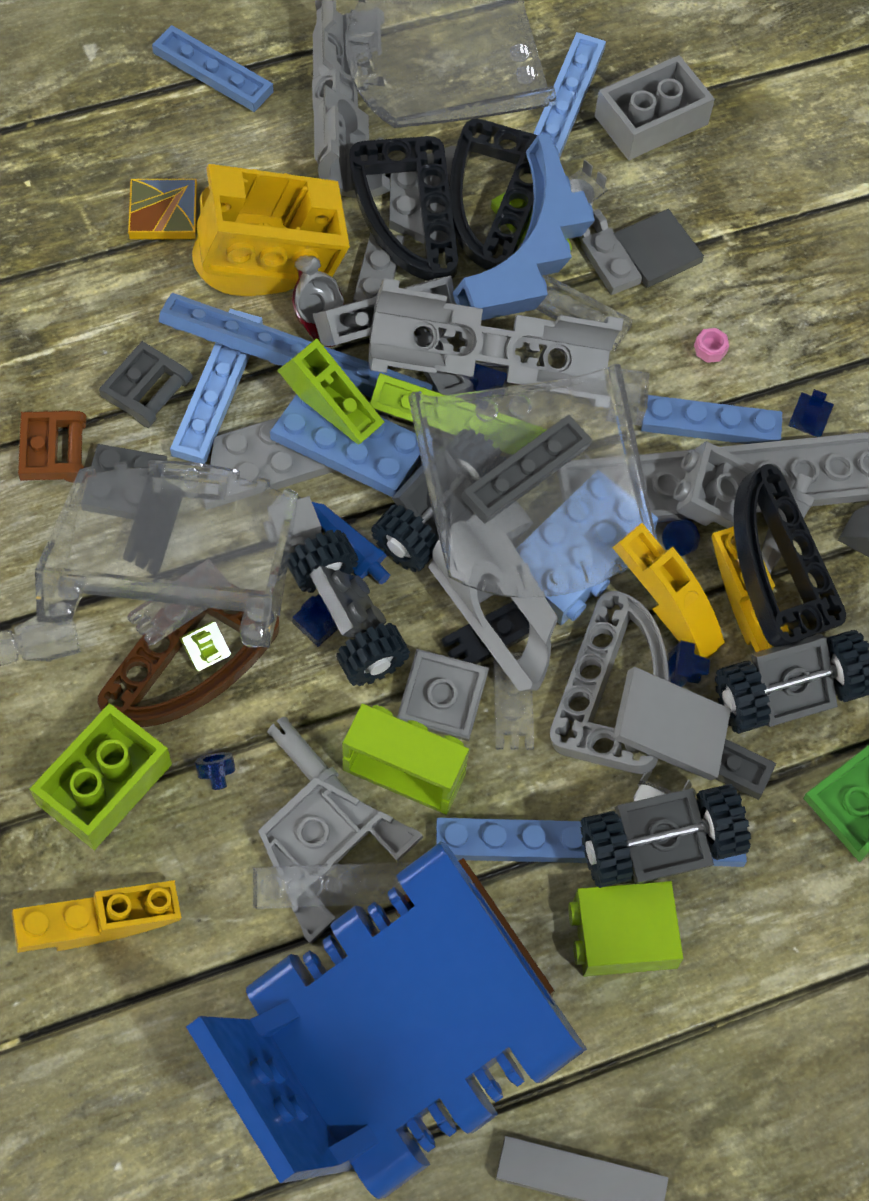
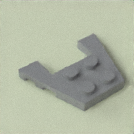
[258,777,423,944]

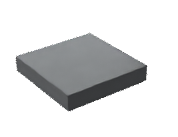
[397,649,489,741]

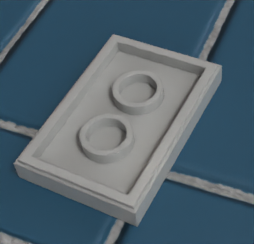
[613,667,731,781]

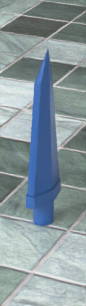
[312,502,390,584]

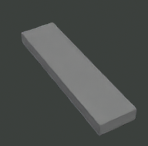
[495,1136,669,1201]

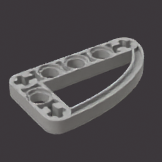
[550,591,670,774]

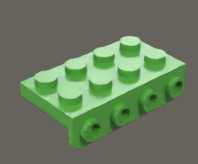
[803,745,869,863]

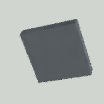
[613,208,704,288]

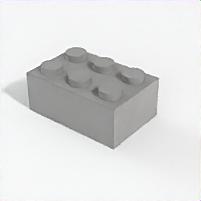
[594,55,715,161]

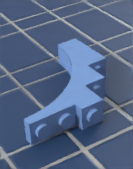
[452,133,595,320]

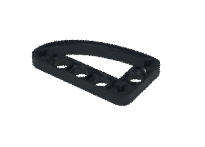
[450,118,538,270]
[349,136,458,281]
[733,464,846,647]

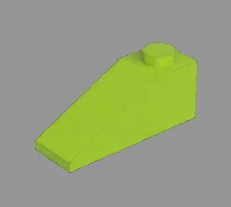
[277,338,385,445]

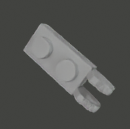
[578,209,642,295]

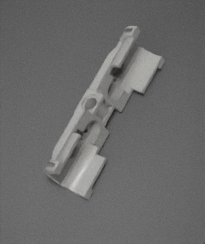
[312,0,390,198]
[368,278,623,409]

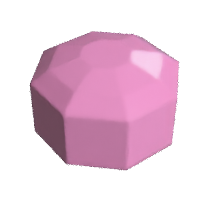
[694,328,729,363]

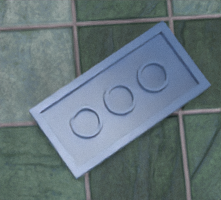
[270,394,429,497]

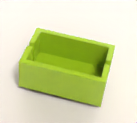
[342,703,469,815]

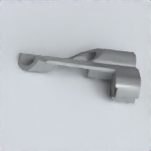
[428,502,558,691]

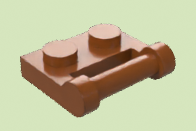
[18,411,87,483]

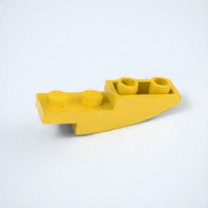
[612,523,725,666]
[712,526,790,652]
[12,880,182,953]

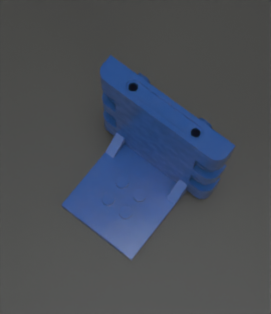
[186,841,587,1199]

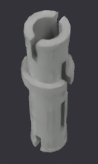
[267,717,354,797]

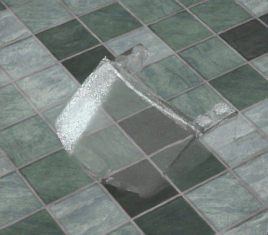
[35,460,298,648]

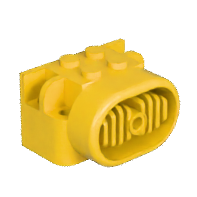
[192,164,350,296]

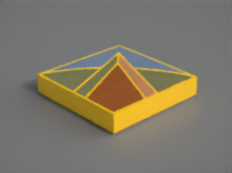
[128,179,198,239]

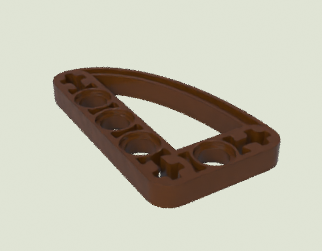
[97,570,279,727]

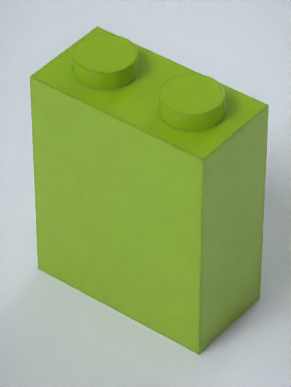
[568,881,684,977]

